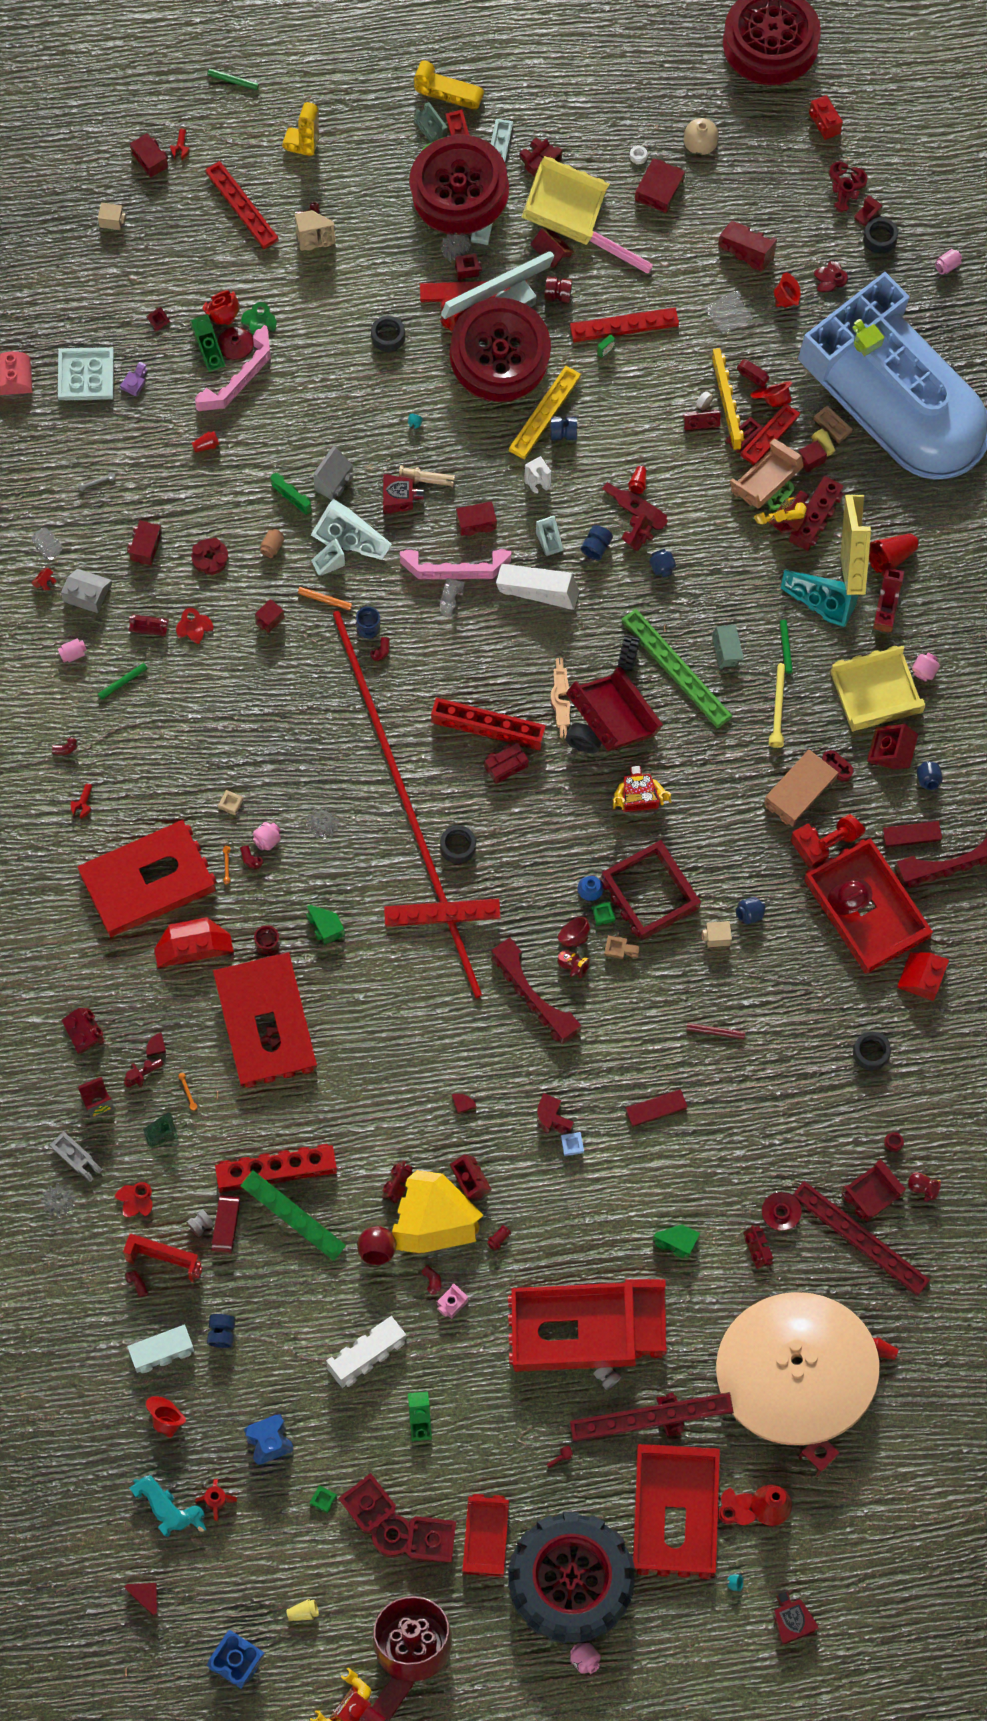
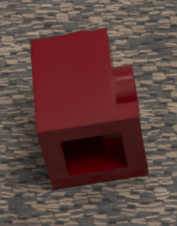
[455,254,482,281]

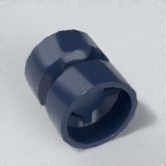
[551,417,577,441]
[580,525,613,560]
[356,606,380,639]
[207,1314,236,1348]

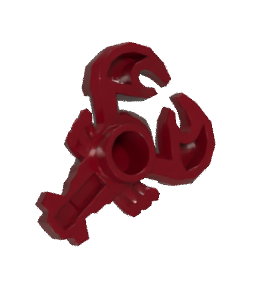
[828,161,868,213]

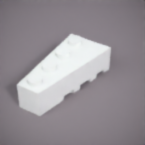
[496,564,580,610]
[326,1316,406,1388]

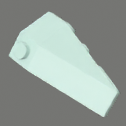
[311,499,392,560]

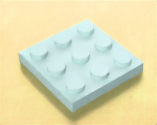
[58,347,114,400]

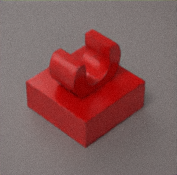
[31,567,57,591]

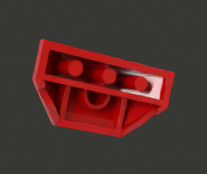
[154,917,234,968]

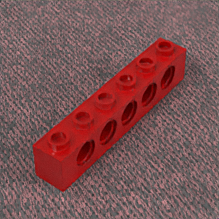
[431,697,546,751]
[215,1144,337,1193]

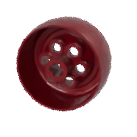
[373,1596,452,1681]

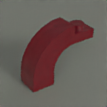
[873,568,904,632]

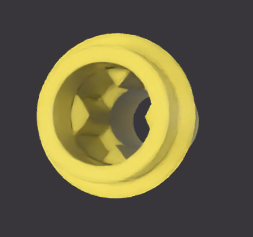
[811,429,836,457]
[287,1599,319,1621]

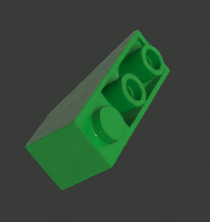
[189,314,226,372]

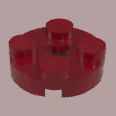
[191,538,229,575]

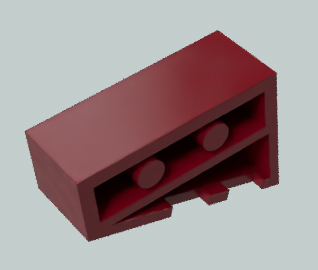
[718,221,777,272]

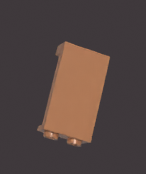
[730,438,803,509]
[764,750,838,826]

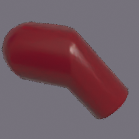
[370,637,390,661]
[52,738,78,755]
[125,1270,148,1298]

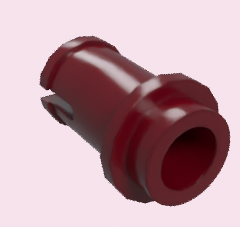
[486,1225,512,1251]

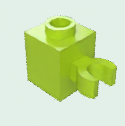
[852,319,885,357]

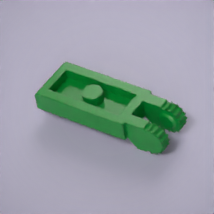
[270,473,312,515]

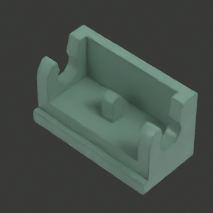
[414,102,448,143]
[712,625,744,668]

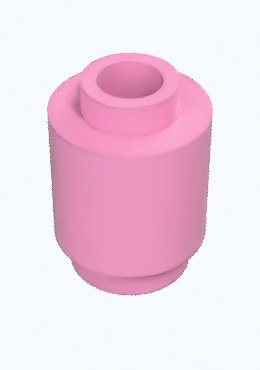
[935,249,962,274]
[58,638,87,662]

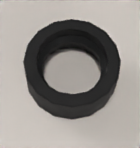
[863,217,898,254]
[371,315,405,352]
[565,723,602,754]
[440,825,476,864]
[853,1031,891,1071]

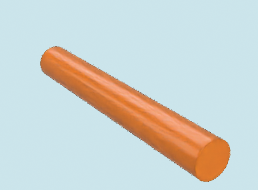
[298,587,353,611]

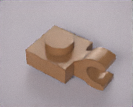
[604,935,639,959]

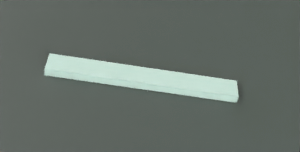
[471,119,513,245]
[441,251,554,319]

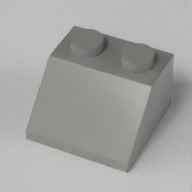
[313,446,354,500]
[61,569,112,613]

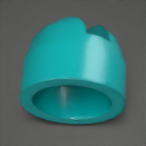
[408,414,423,429]
[727,1574,744,1591]

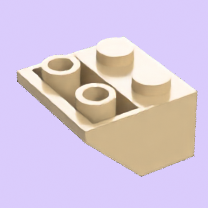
[295,210,336,251]

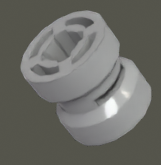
[186,1209,214,1237]
[594,1367,622,1390]

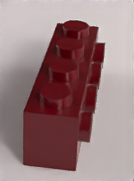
[789,476,844,551]

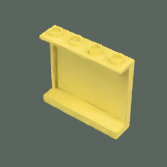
[521,156,610,245]
[840,495,871,595]
[830,646,925,732]

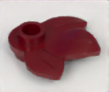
[814,261,848,292]

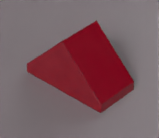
[124,1582,158,1618]

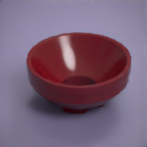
[558,917,590,947]

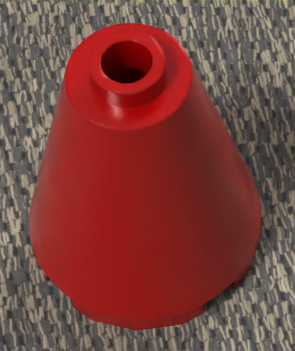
[868,533,919,576]
[751,1485,792,1526]

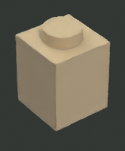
[98,203,126,230]
[702,921,732,947]

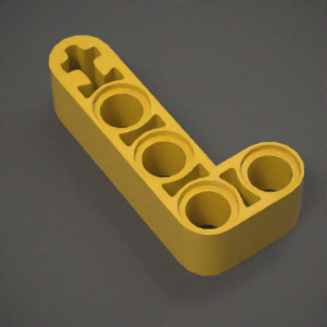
[414,61,485,109]
[282,102,319,156]

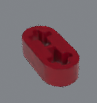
[737,359,770,387]
[822,750,853,781]

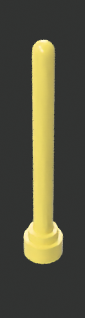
[769,663,785,748]

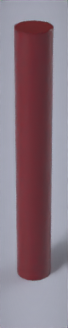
[686,1023,745,1039]

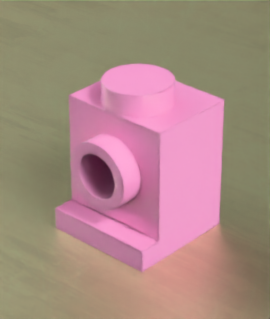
[437,1284,468,1319]

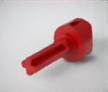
[818,814,866,850]

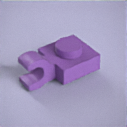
[120,362,147,397]

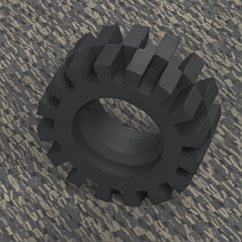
[617,635,640,671]

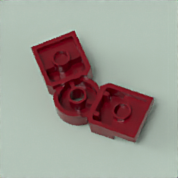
[338,1473,456,1564]

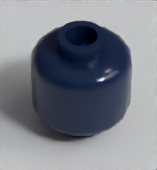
[649,549,676,578]
[916,761,943,790]
[736,897,766,924]

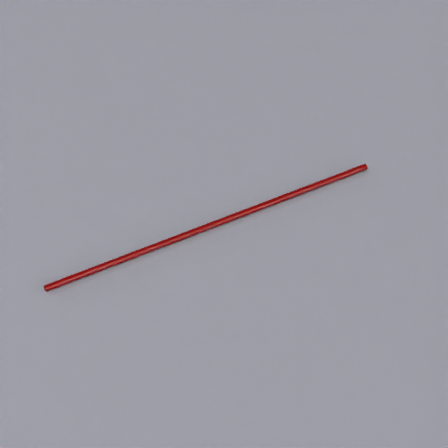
[332,611,482,998]

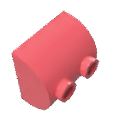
[0,351,33,395]

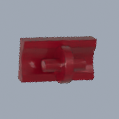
[621,514,654,551]

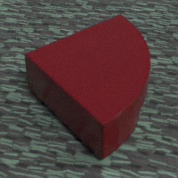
[146,1032,166,1057]
[452,1093,477,1114]

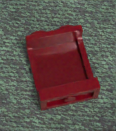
[635,158,685,214]
[842,1159,906,1222]

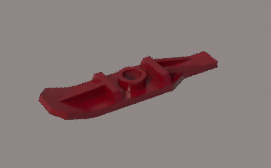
[602,482,668,530]

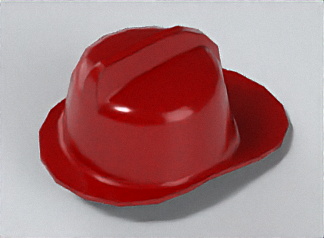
[773,272,801,308]
[751,381,792,407]
[146,1396,186,1438]

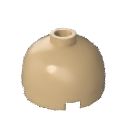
[684,118,719,155]

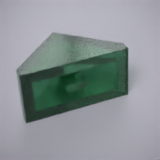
[143,1112,178,1147]

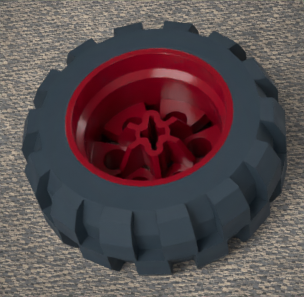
[508,1512,635,1644]

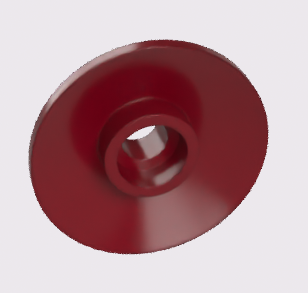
[218,327,254,360]
[762,1192,802,1231]

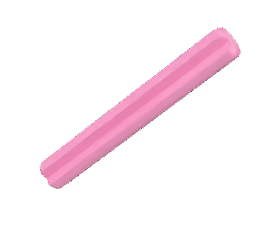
[590,232,653,273]

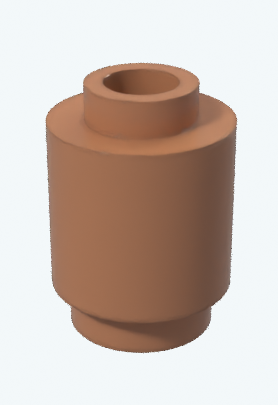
[260,529,285,558]

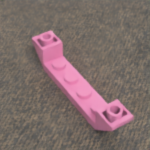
[195,325,271,411]
[400,549,511,579]

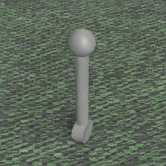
[79,473,115,490]

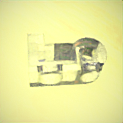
[440,578,465,617]

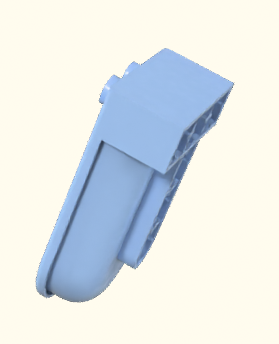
[798,272,987,479]

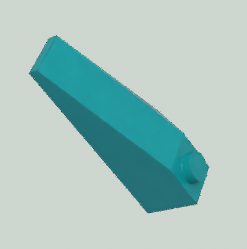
[780,570,858,627]

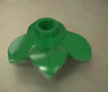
[241,302,277,335]

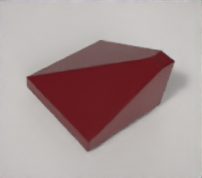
[146,306,171,332]

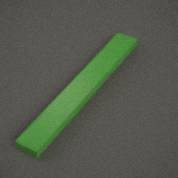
[621,609,732,729]

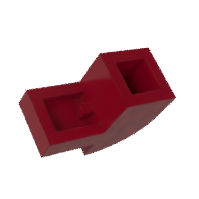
[537,1093,574,1134]

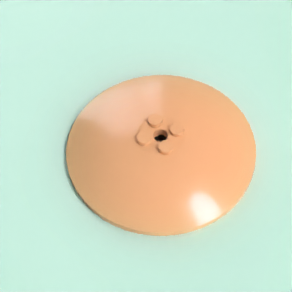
[716,1293,879,1445]

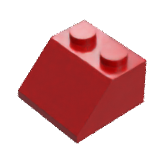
[897,952,949,1001]

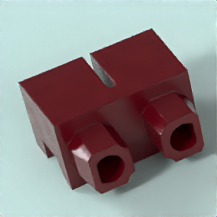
[519,138,562,177]

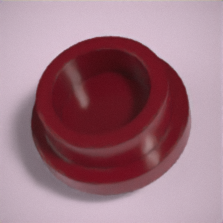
[884,1132,904,1152]

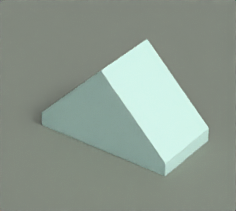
[536,516,564,556]
[311,539,345,576]

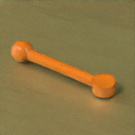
[223,846,231,884]
[178,1073,197,1111]

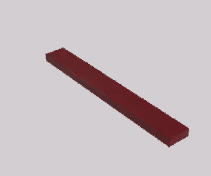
[792,1181,930,1297]
[570,1392,734,1442]

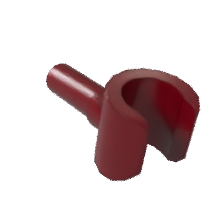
[547,1446,573,1468]

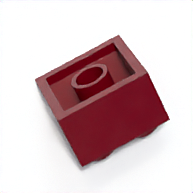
[867,724,918,770]

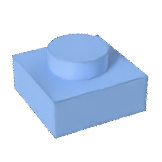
[561,1132,584,1156]

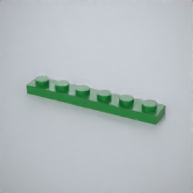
[240,1170,346,1261]

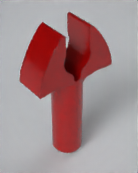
[170,129,190,160]
[71,784,93,819]
[260,1027,281,1049]

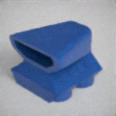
[244,1414,293,1465]
[206,1630,265,1688]

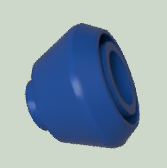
[577,876,604,901]

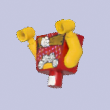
[613,766,672,812]
[310,1668,371,1721]

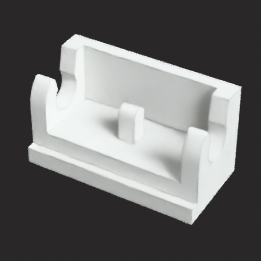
[524,456,551,494]

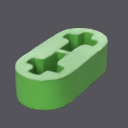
[767,481,794,513]

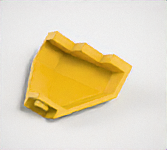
[392,1170,483,1253]

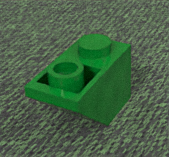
[305,905,345,945]
[653,1224,700,1259]
[408,1392,432,1441]

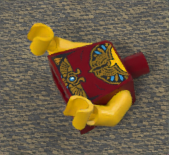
[754,491,810,533]

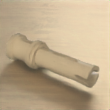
[399,465,455,487]

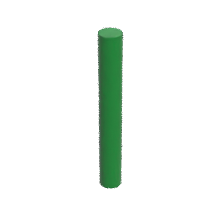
[207,69,259,90]
[779,620,793,674]
[97,663,148,700]

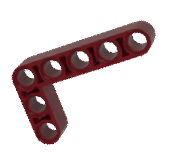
[359,1648,423,1721]

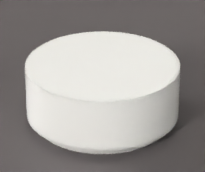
[630,146,648,164]
[696,392,713,411]

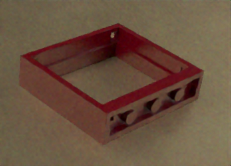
[600,840,701,941]

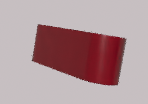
[211,1195,240,1254]

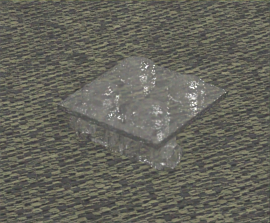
[704,291,753,335]

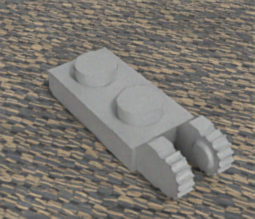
[50,1131,102,1182]

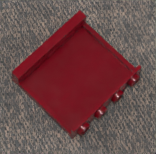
[566,667,663,752]

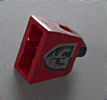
[383,474,424,514]
[773,1592,819,1646]

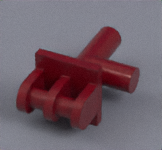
[124,1059,164,1087]

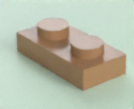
[813,406,853,443]

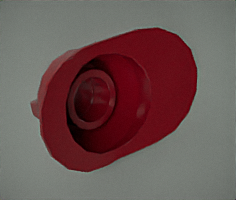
[827,879,873,915]

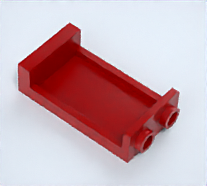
[123,1233,203,1283]
[625,1279,667,1358]
[462,1494,509,1577]

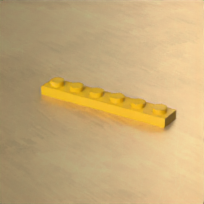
[712,348,744,450]
[509,366,581,460]

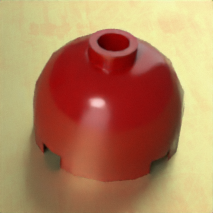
[202,290,240,325]

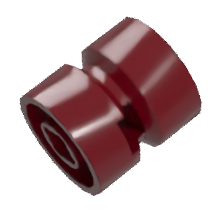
[544,276,572,303]
[254,925,280,957]

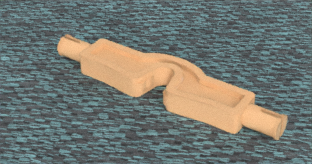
[551,658,570,738]

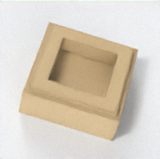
[218,790,244,815]

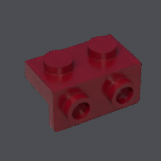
[62,1007,105,1053]

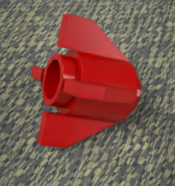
[195,1479,237,1522]

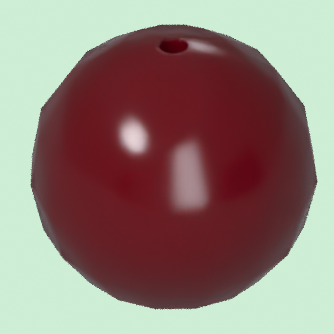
[357,1226,396,1265]

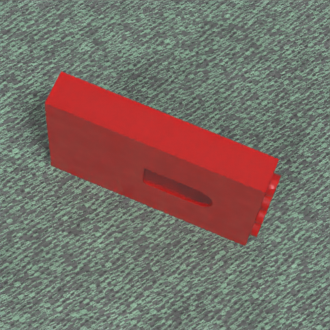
[77,820,217,938]
[804,838,933,974]
[213,952,317,1088]
[508,1282,636,1372]
[633,1444,720,1579]

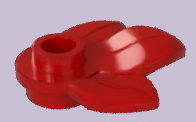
[176,608,214,644]
[114,1182,153,1217]
[718,1487,757,1526]

